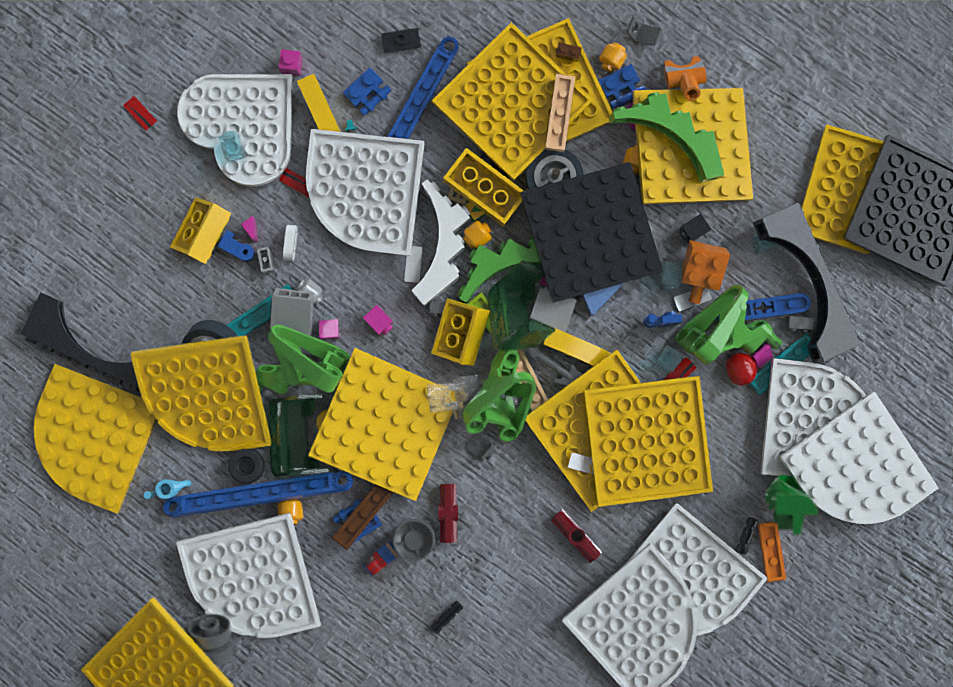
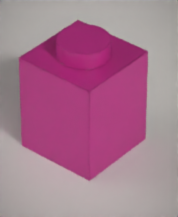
[279,49,302,76]
[363,305,394,336]

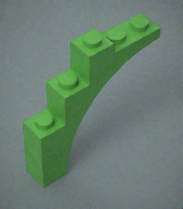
[608,92,724,183]
[458,236,541,304]

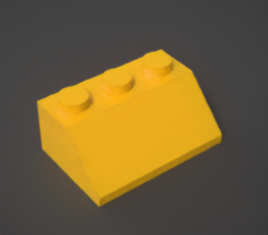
[170,197,231,264]
[431,298,490,366]

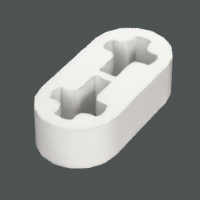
[283,225,298,261]

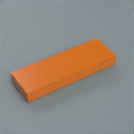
[757,522,786,582]

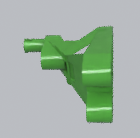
[675,284,782,365]
[255,325,350,394]
[462,333,536,442]

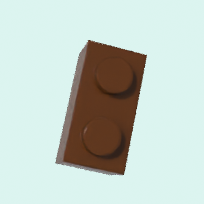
[556,42,582,62]

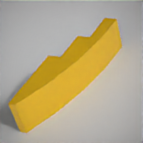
[297,73,341,132]
[543,326,611,367]

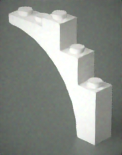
[411,179,470,307]

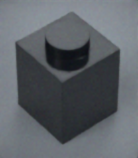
[679,214,711,243]

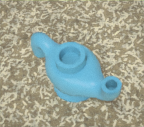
[144,479,191,499]

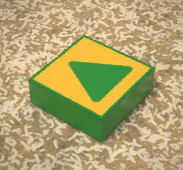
[464,202,486,222]

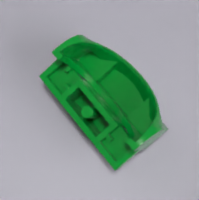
[765,475,818,535]

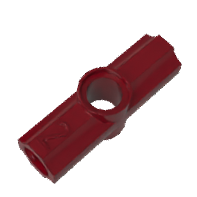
[439,484,458,543]
[550,509,602,564]

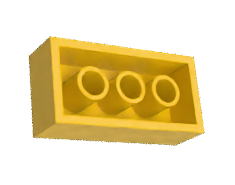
[443,148,523,227]

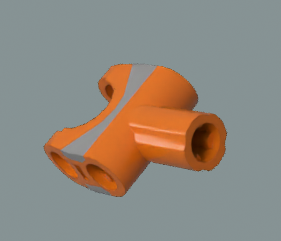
[664,56,707,101]

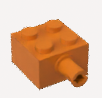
[679,240,730,304]

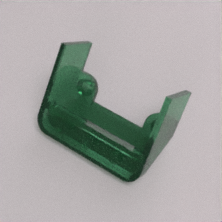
[487,260,555,351]
[267,394,329,476]

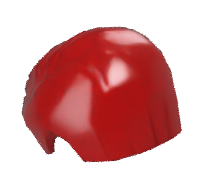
[725,353,757,386]

